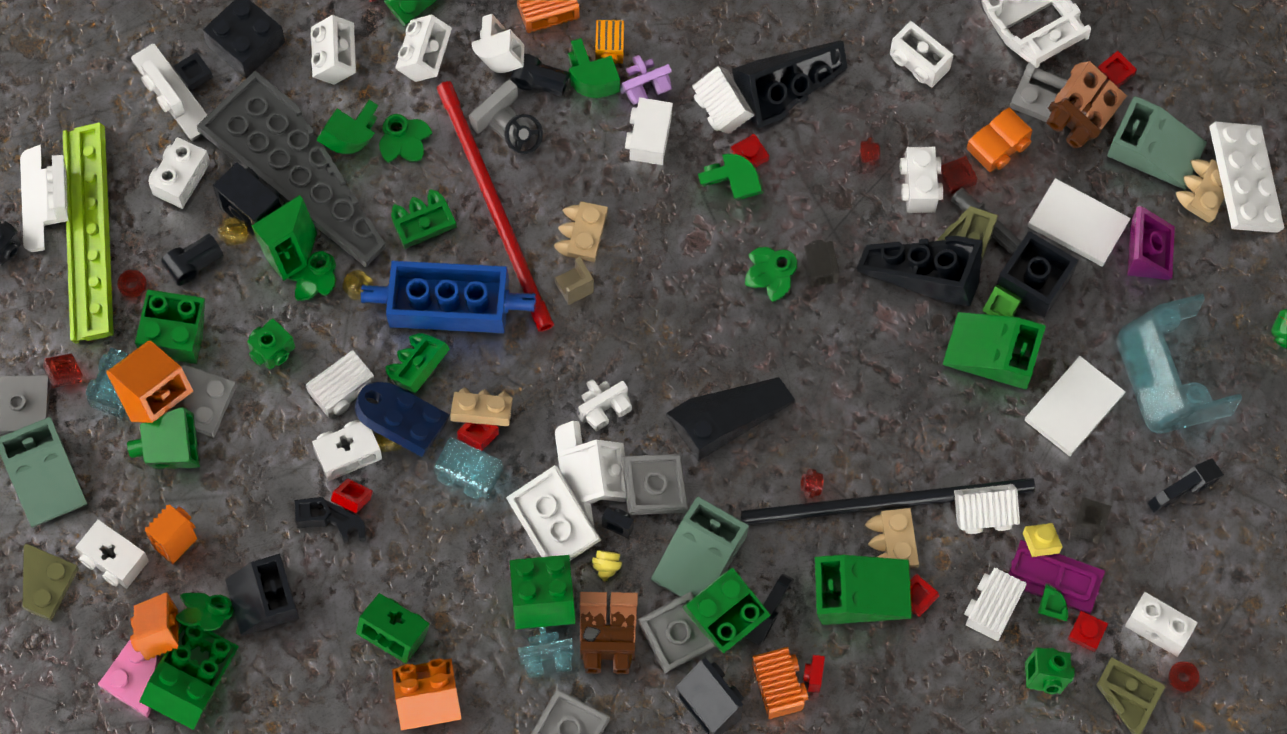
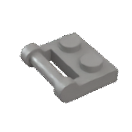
[1010,62,1068,122]

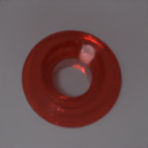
[861,137,880,166]
[117,270,147,298]
[800,469,824,498]
[1169,661,1200,692]

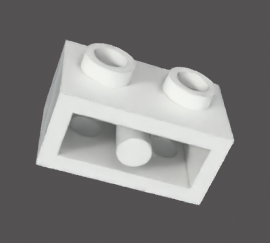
[395,14,452,82]
[310,15,356,85]
[890,21,954,88]
[148,137,211,209]
[900,147,943,213]

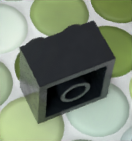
[203,0,285,79]
[213,162,282,241]
[996,231,1079,318]

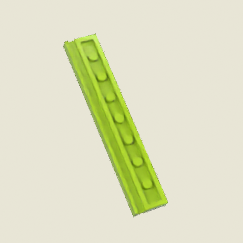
[63,122,114,344]

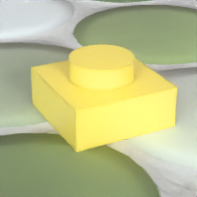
[1022,523,1063,557]

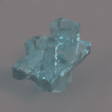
[518,627,574,678]

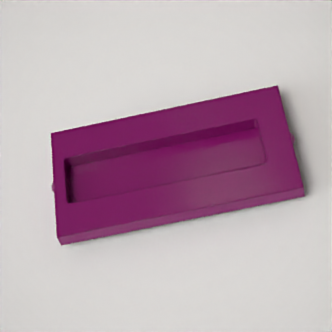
[1009,540,1105,614]

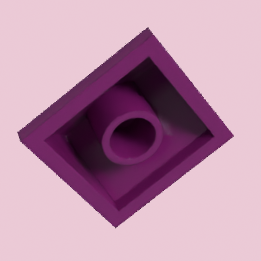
[1127,206,1175,280]

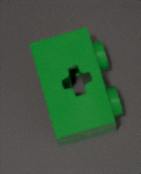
[356,593,430,664]

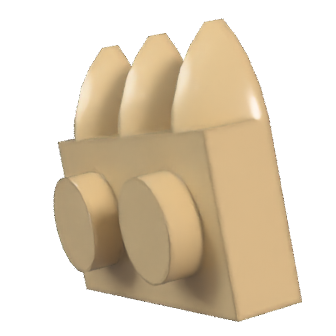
[1176,159,1225,223]
[554,201,608,262]
[451,387,512,427]
[865,508,919,569]

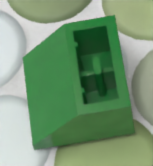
[252,195,317,281]
[135,289,205,364]
[682,568,771,654]

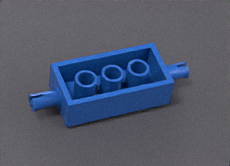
[361,261,536,333]

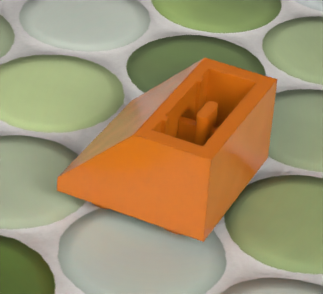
[106,341,193,423]
[392,658,462,730]

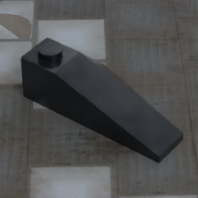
[732,40,848,128]
[856,236,983,306]
[666,377,795,461]

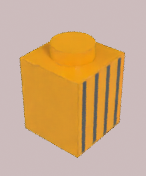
[595,20,624,64]

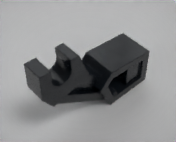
[1147,458,1224,513]
[294,497,366,543]
[745,574,794,646]

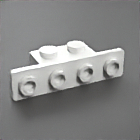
[131,44,207,141]

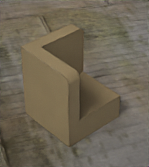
[555,257,594,305]

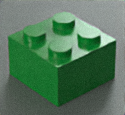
[509,555,576,629]

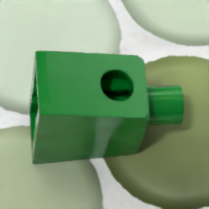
[127,407,200,469]

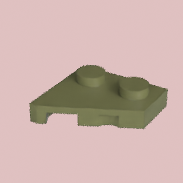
[936,206,998,264]
[22,544,79,621]
[1096,657,1166,734]

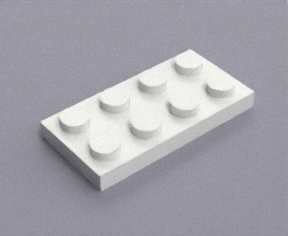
[1209,121,1284,233]

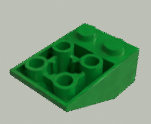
[942,312,1046,390]
[815,555,912,625]
[139,624,239,730]

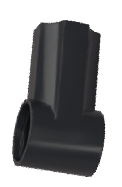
[510,53,569,97]
[161,233,224,286]

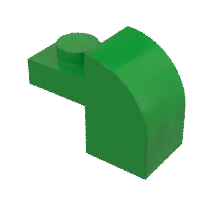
[567,38,620,98]
[316,99,379,154]
[698,154,764,201]

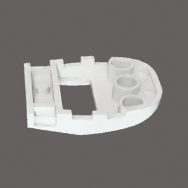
[981,0,1091,68]

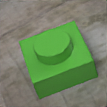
[982,285,1023,317]

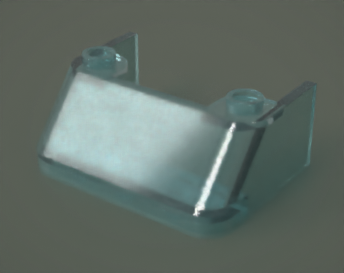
[1117,294,1242,433]

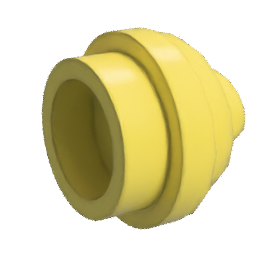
[592,550,622,582]

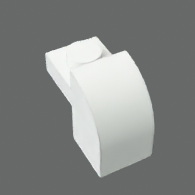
[472,14,524,73]

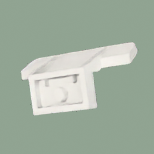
[20,144,68,252]
[555,421,627,526]

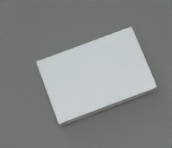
[1027,178,1131,267]
[1024,356,1126,457]
[506,465,602,561]

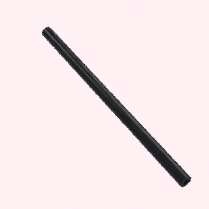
[741,478,1035,525]

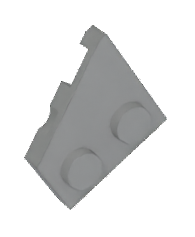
[182,364,236,437]

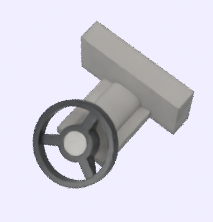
[469,79,543,154]

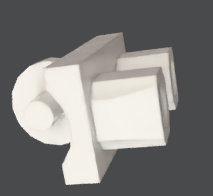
[578,379,632,431]

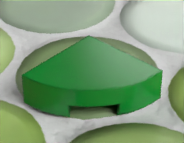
[1038,583,1068,621]

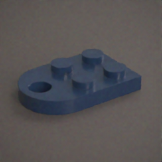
[355,382,450,457]

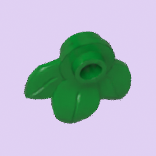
[379,114,432,163]
[745,247,798,302]
[288,251,336,301]
[175,593,234,631]

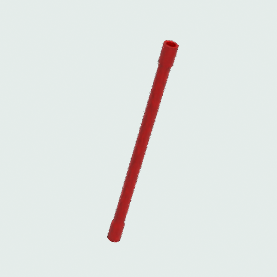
[436,81,554,332]

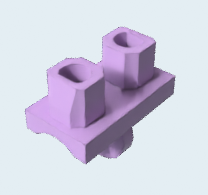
[620,55,672,105]

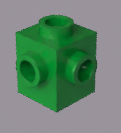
[247,318,295,370]
[1025,647,1075,694]

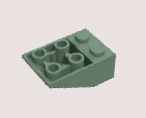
[1107,96,1207,190]
[0,417,88,528]
[651,496,749,597]

